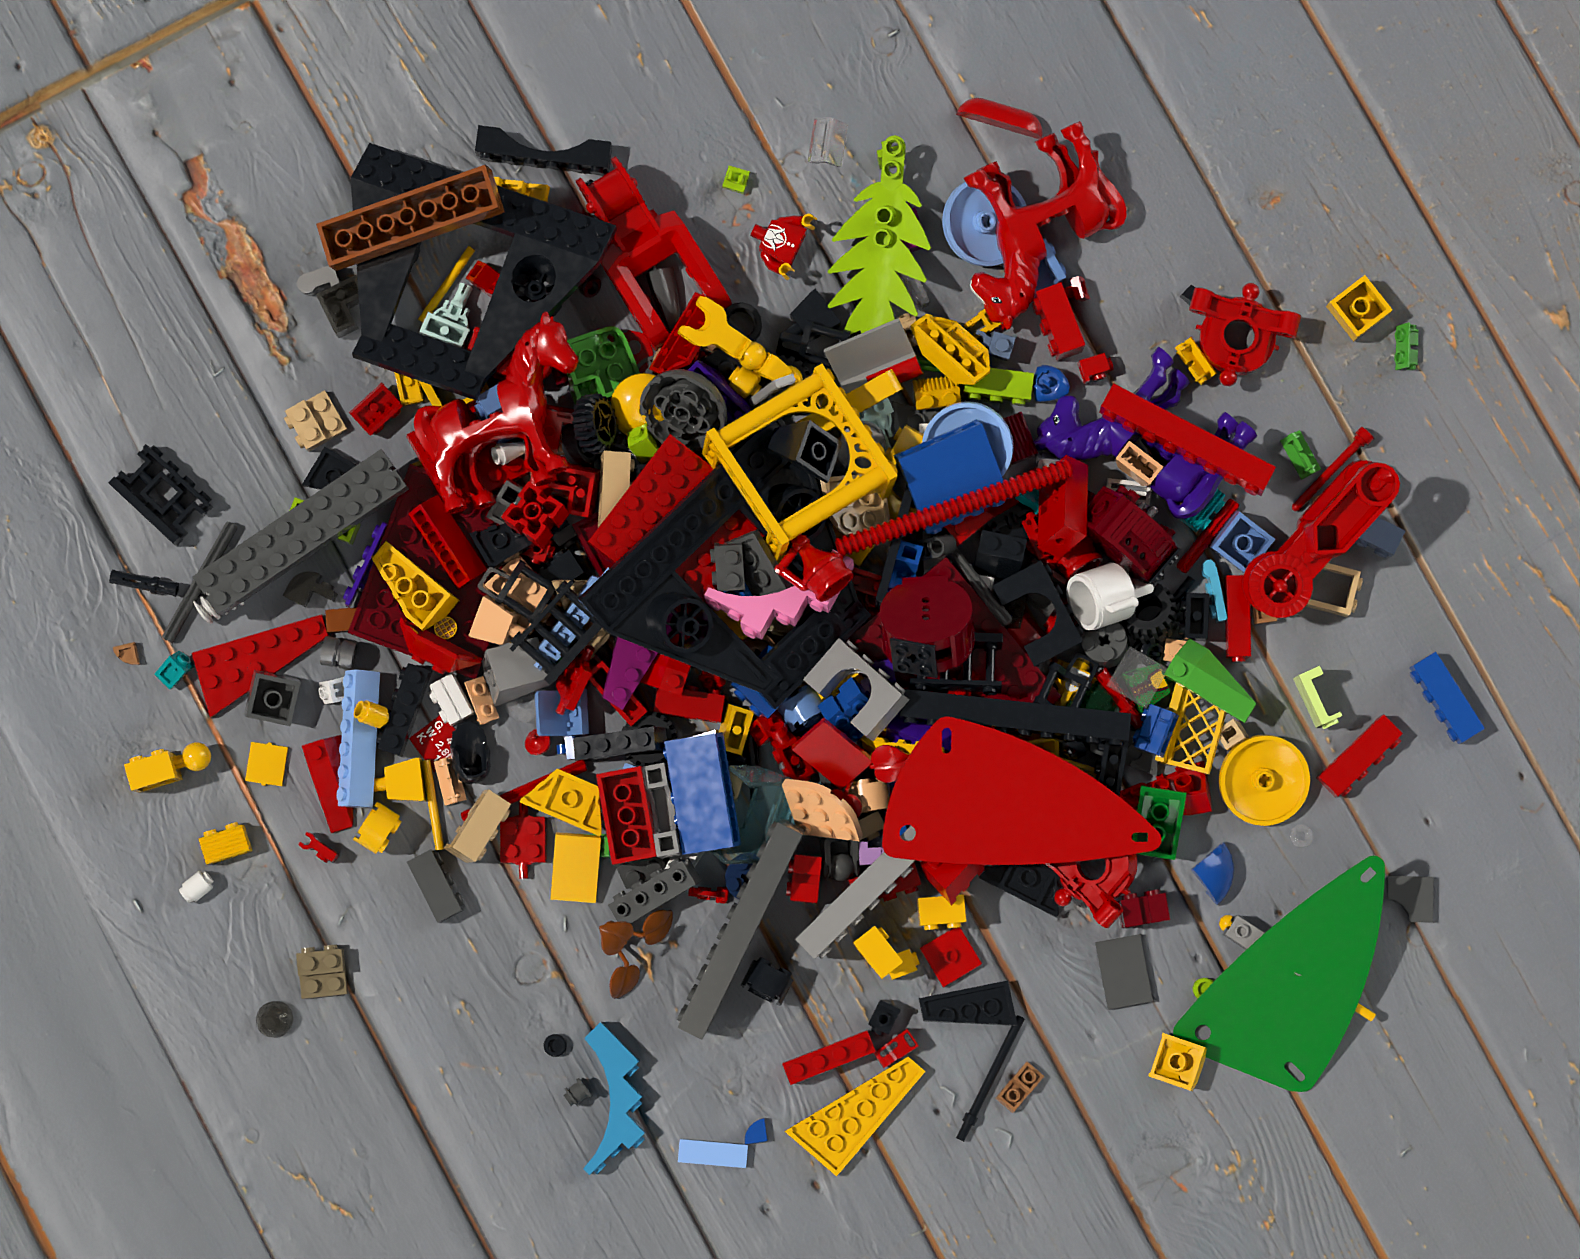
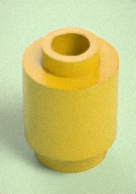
[354,700,389,728]

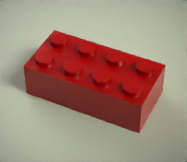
[596,766,657,865]

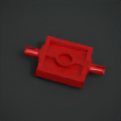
[555,645,595,715]
[500,801,547,879]

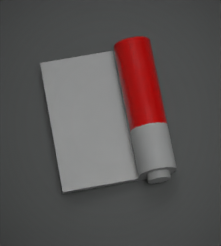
[823,318,924,394]

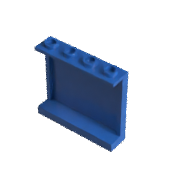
[893,420,1008,534]

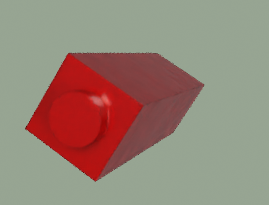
[1224,575,1251,662]

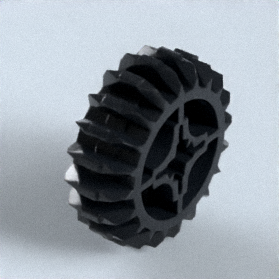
[572,393,618,455]

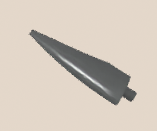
[646,265,680,334]

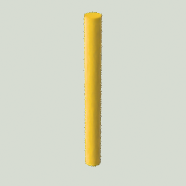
[418,246,475,323]
[421,760,444,851]

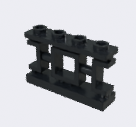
[108,444,213,546]

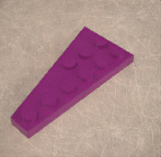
[602,609,677,710]

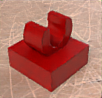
[1064,276,1090,302]

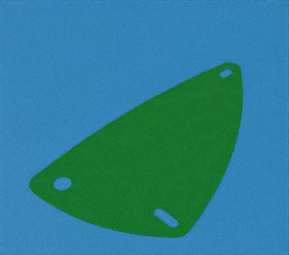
[1173,856,1385,1092]

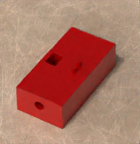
[1037,455,1088,558]

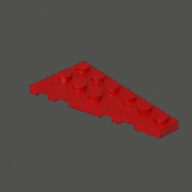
[192,614,329,718]

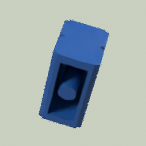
[1133,704,1179,758]

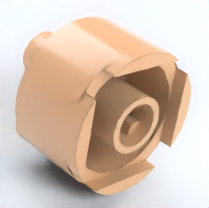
[848,778,891,814]

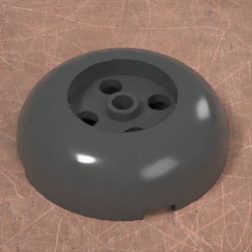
[640,369,728,452]

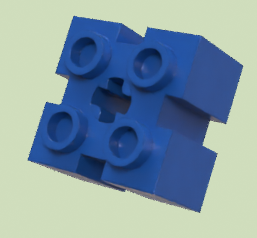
[818,677,871,743]

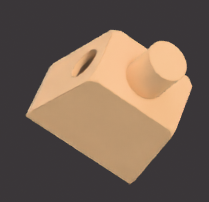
[1115,441,1163,486]
[468,595,526,645]

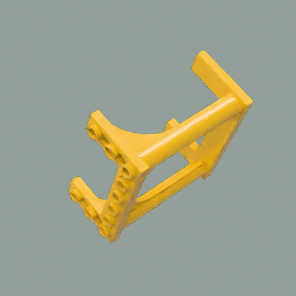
[702,364,898,563]

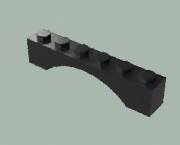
[475,125,612,175]

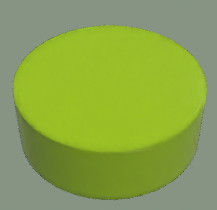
[1192,978,1213,999]

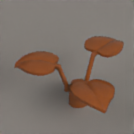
[599,910,673,999]

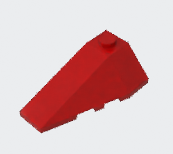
[640,634,691,695]
[302,735,354,833]
[1119,761,1212,815]

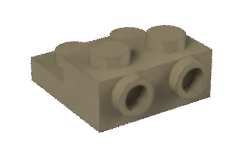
[296,945,348,999]

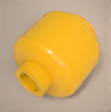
[728,366,762,399]

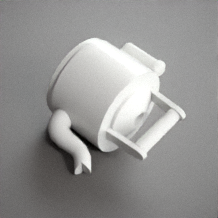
[1066,563,1154,630]

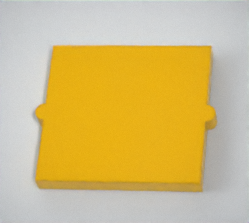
[245,742,288,786]

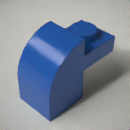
[888,541,923,592]

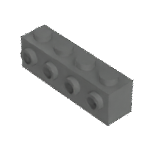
[608,857,702,924]

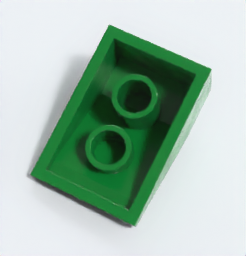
[1132,785,1187,860]

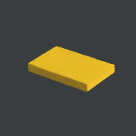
[550,832,601,903]

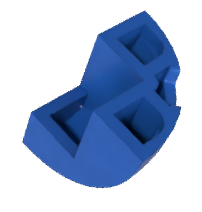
[1191,842,1234,905]

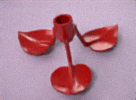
[813,724,910,818]

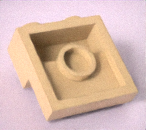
[284,390,348,452]

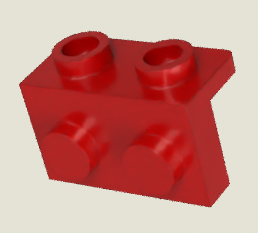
[349,382,403,436]

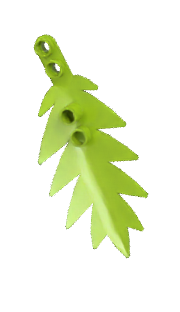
[828,135,931,334]

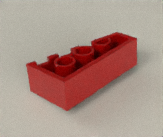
[920,861,985,906]

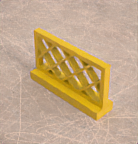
[1155,683,1226,775]

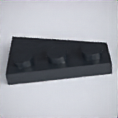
[302,446,356,490]

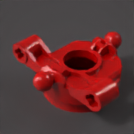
[1189,283,1301,387]
[1045,854,1137,928]

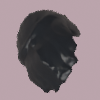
[450,721,491,784]

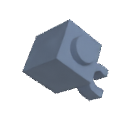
[975,330,1016,361]

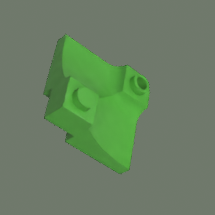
[566,326,640,405]

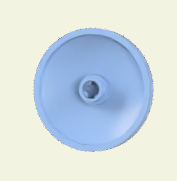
[942,182,1027,267]
[922,402,1013,477]

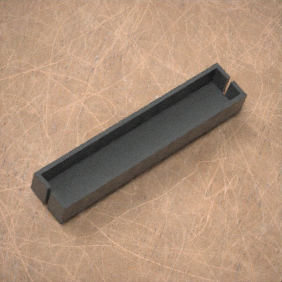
[192,449,409,616]
[676,818,805,1040]

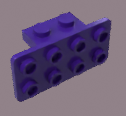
[343,522,387,608]

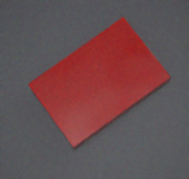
[792,718,872,790]

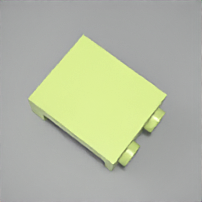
[1293,666,1342,729]

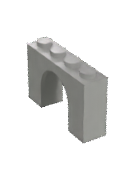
[803,638,909,741]

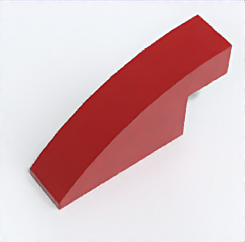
[582,649,648,726]

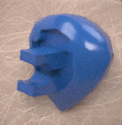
[1033,365,1070,402]

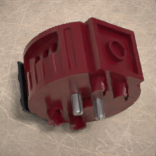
[1086,485,1181,583]

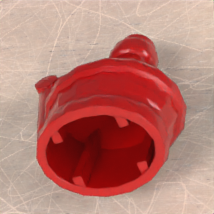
[774,534,854,602]
[1025,537,1103,580]

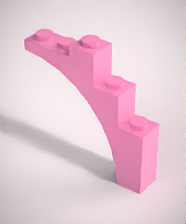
[704,550,854,640]

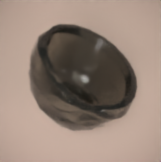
[256,1001,293,1038]

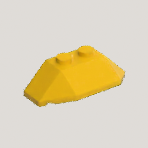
[910,313,991,385]

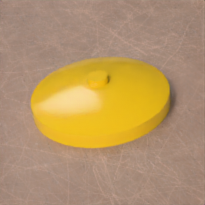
[1219,735,1310,826]

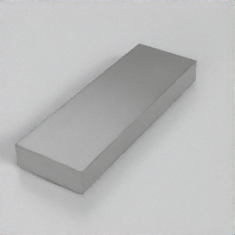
[748,374,796,407]

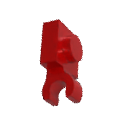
[298,832,339,863]

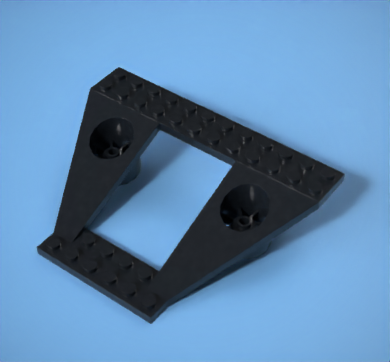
[351,143,617,401]
[578,418,872,709]

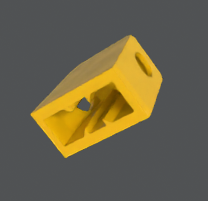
[374,757,426,802]

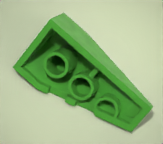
[1164,639,1256,723]

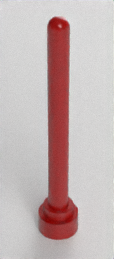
[1292,427,1374,511]

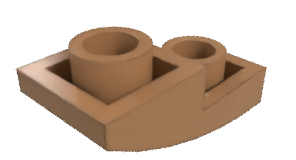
[995,1062,1044,1113]

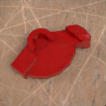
[688,886,729,904]

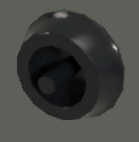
[1139,641,1164,666]

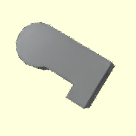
[297,265,343,296]

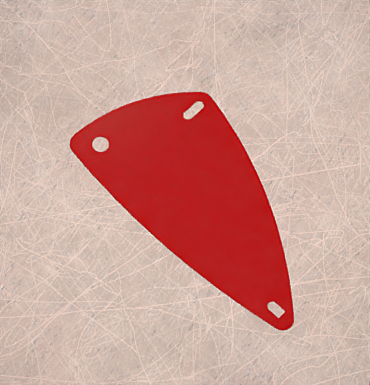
[882,716,1161,865]

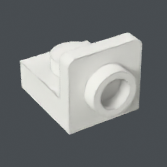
[319,677,344,704]

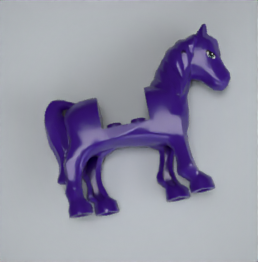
[1033,347,1257,519]

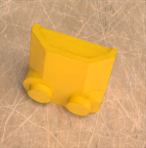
[1148,1033,1207,1092]

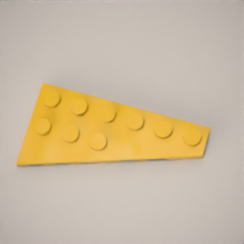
[784,1056,926,1176]

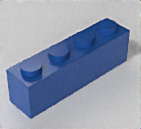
[1409,652,1485,744]

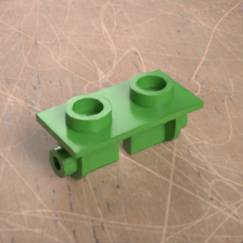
[1394,323,1419,370]
[1280,430,1321,480]

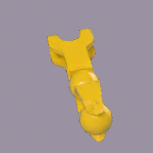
[678,296,803,392]

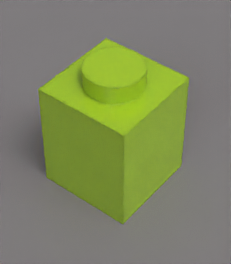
[627,423,661,464]

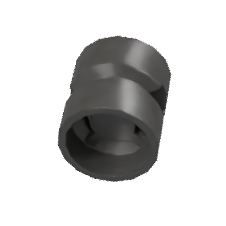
[320,636,358,670]

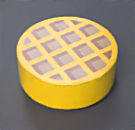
[434,616,457,639]

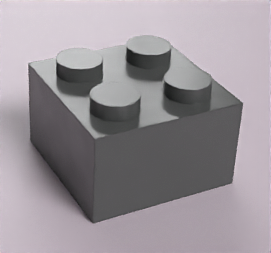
[244,670,301,726]

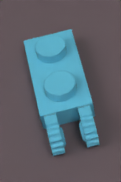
[1201,559,1227,623]

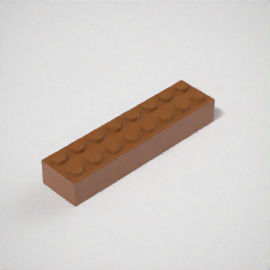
[316,165,504,271]

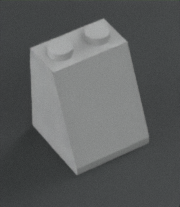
[481,637,549,707]

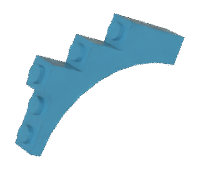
[583,1022,645,1175]

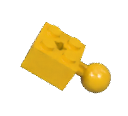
[124,742,211,793]

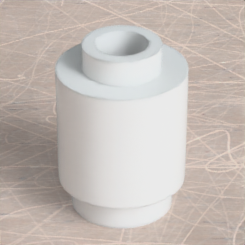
[179,871,214,903]

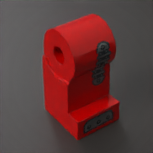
[873,1028,919,1068]

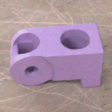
[858,842,884,865]

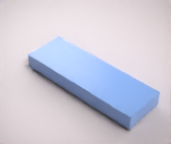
[678,1139,748,1168]

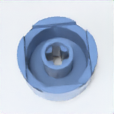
[778,684,823,734]

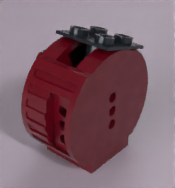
[880,575,975,678]

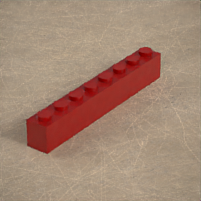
[1099,383,1276,496]

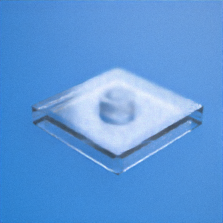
[1106,646,1167,709]

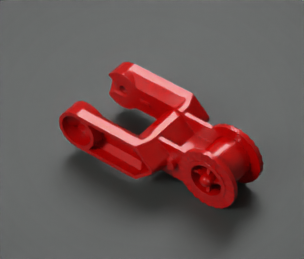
[576,156,732,351]
[1242,460,1400,618]

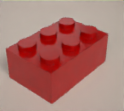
[1031,282,1086,361]

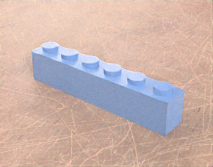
[336,669,380,808]

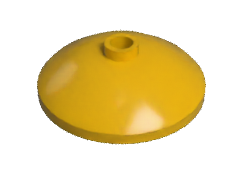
[610,373,676,435]

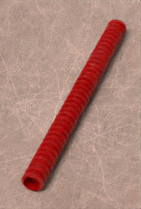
[835,458,1073,558]

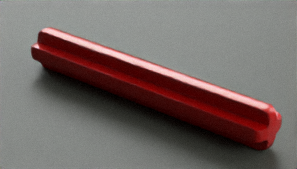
[1176,499,1239,574]

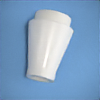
[491,441,525,465]

